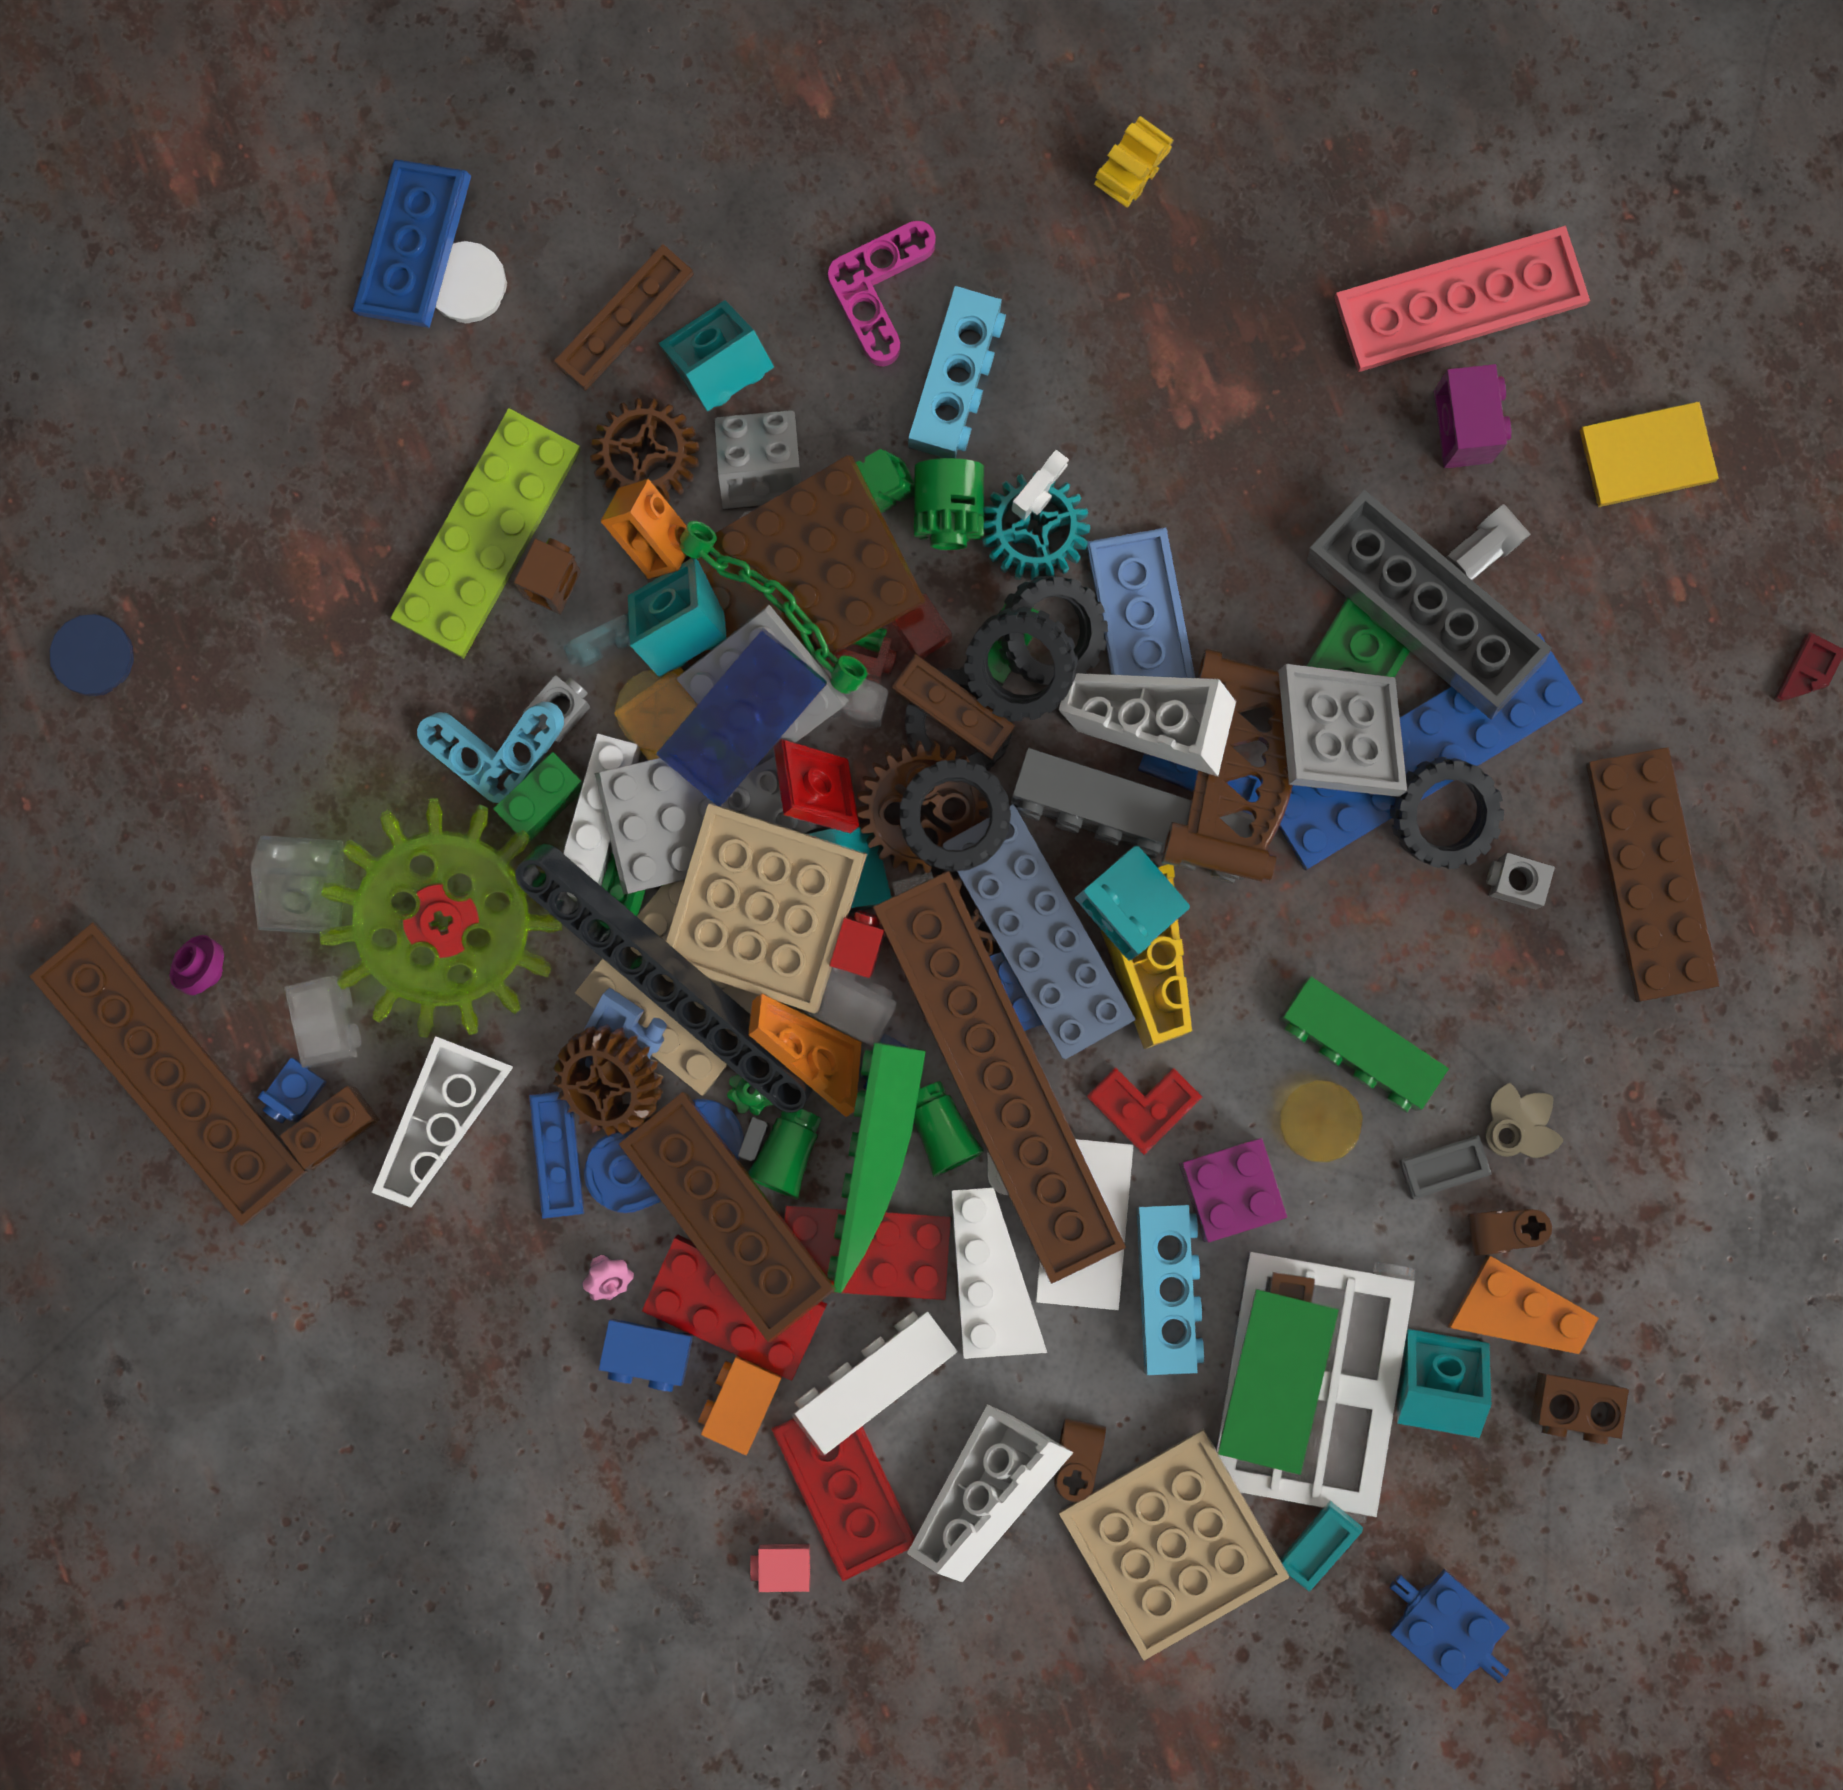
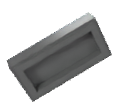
[1399,1135,1492,1199]

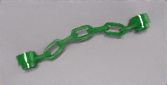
[680,521,868,694]

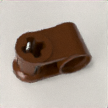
[1468,1209,1552,1256]
[1054,1418,1106,1502]

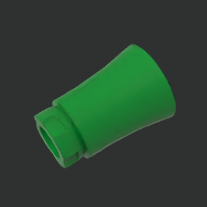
[914,1081,985,1177]
[748,1109,822,1199]

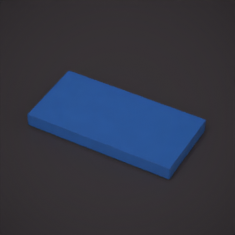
[352,159,471,328]

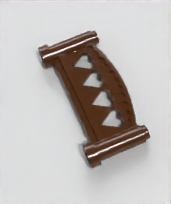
[1162,649,1293,882]

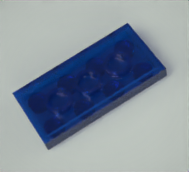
[656,627,827,807]

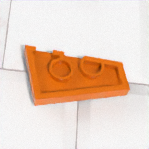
[748,994,862,1117]
[1448,1256,1599,1354]

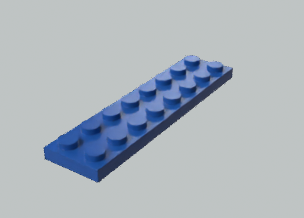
[1279,633,1583,871]

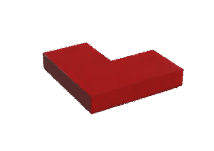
[1086,1067,1202,1155]

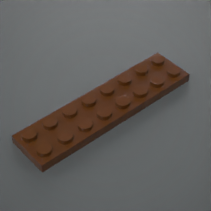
[29,922,308,1226]

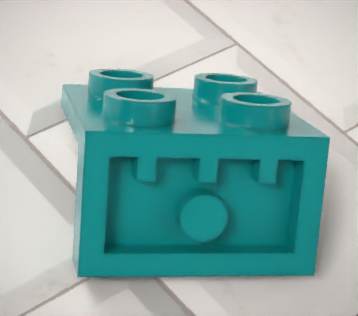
[1075,846,1190,961]

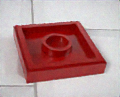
[773,739,859,834]

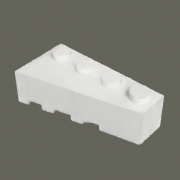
[1059,673,1236,777]
[372,1036,513,1207]
[951,1188,1047,1359]
[907,1404,1073,1582]

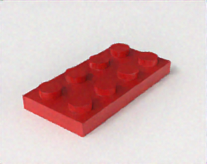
[785,1206,951,1300]
[642,1234,827,1381]

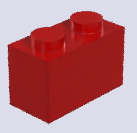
[829,910,885,978]

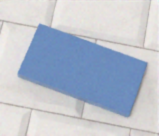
[1087,528,1195,678]

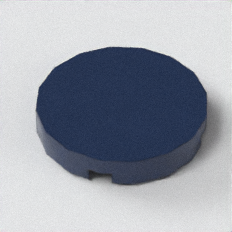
[50,614,134,696]

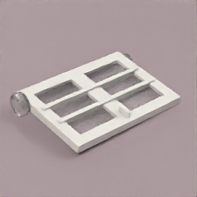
[1216,1252,1416,1523]

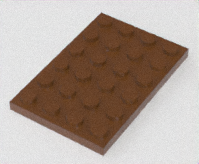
[645,455,926,666]

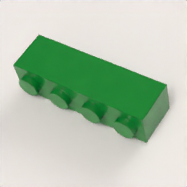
[1279,976,1449,1113]

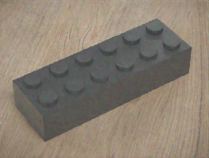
[1307,489,1552,720]
[1010,748,1254,884]

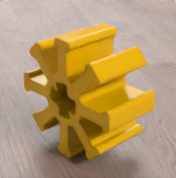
[1094,116,1174,208]

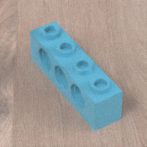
[908,286,1006,458]
[1136,1205,1204,1375]

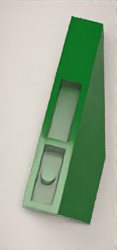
[827,1042,926,1293]

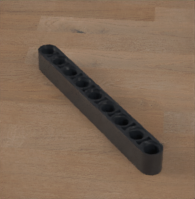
[515,844,813,1113]

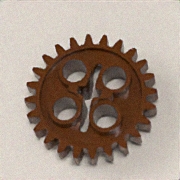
[856,741,988,874]

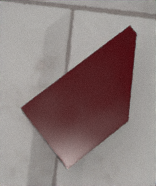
[1773,632,1843,702]

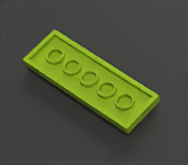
[391,408,581,659]

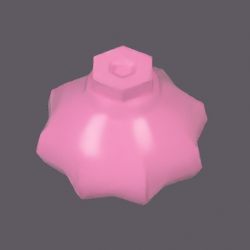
[583,1255,634,1301]

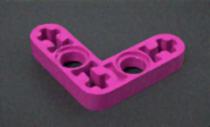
[828,221,936,367]

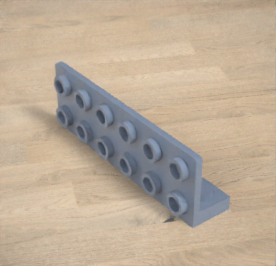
[943,804,1136,1059]

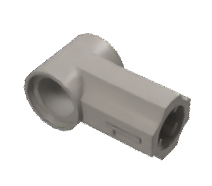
[1446,504,1531,580]

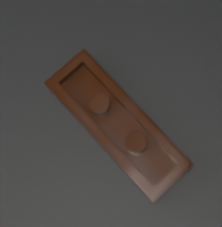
[892,654,1015,760]

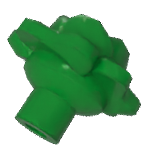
[727,1075,773,1116]

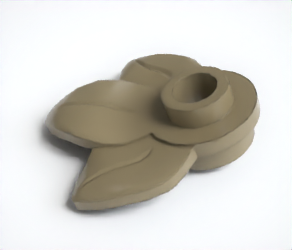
[1485,1083,1563,1158]

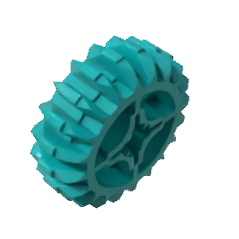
[982,472,1090,581]

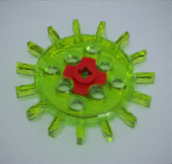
[319,798,562,1038]

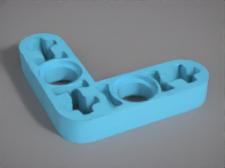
[417,701,564,803]

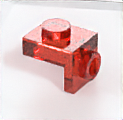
[833,636,898,683]

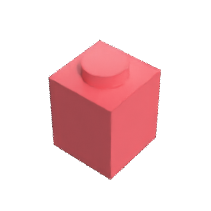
[750,1544,810,1592]

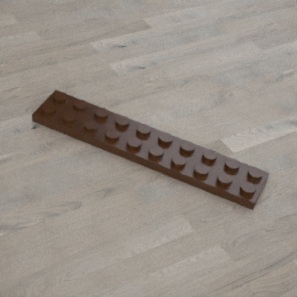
[873,871,1126,1284]

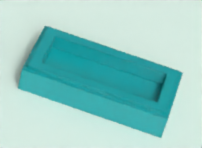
[1279,1501,1363,1592]

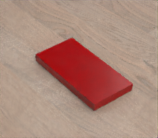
[772,1418,915,1581]

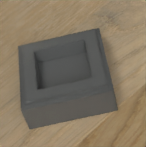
[738,1117,769,1162]

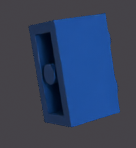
[599,1319,693,1392]

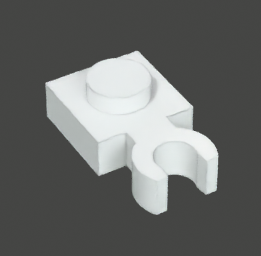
[1012,450,1069,521]

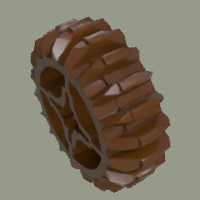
[590,398,700,503]
[553,1024,664,1136]

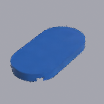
[584,1099,744,1213]

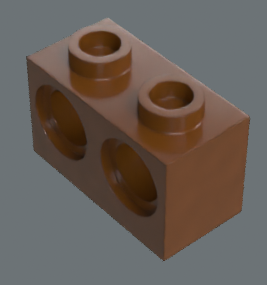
[514,538,581,615]
[280,1086,380,1170]
[1531,1372,1629,1444]

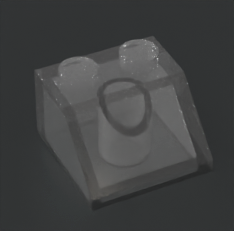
[251,836,345,935]

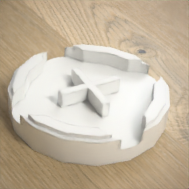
[435,241,507,323]

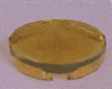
[616,670,698,751]
[1280,1080,1363,1162]

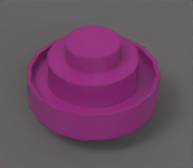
[169,935,224,996]

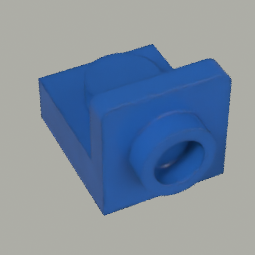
[257,1058,327,1124]

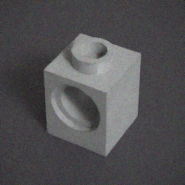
[523,675,590,744]
[1486,853,1555,910]

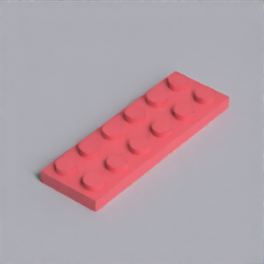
[1334,226,1590,372]

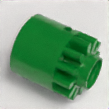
[914,458,984,550]

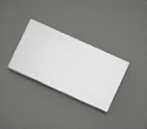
[1036,1139,1133,1310]

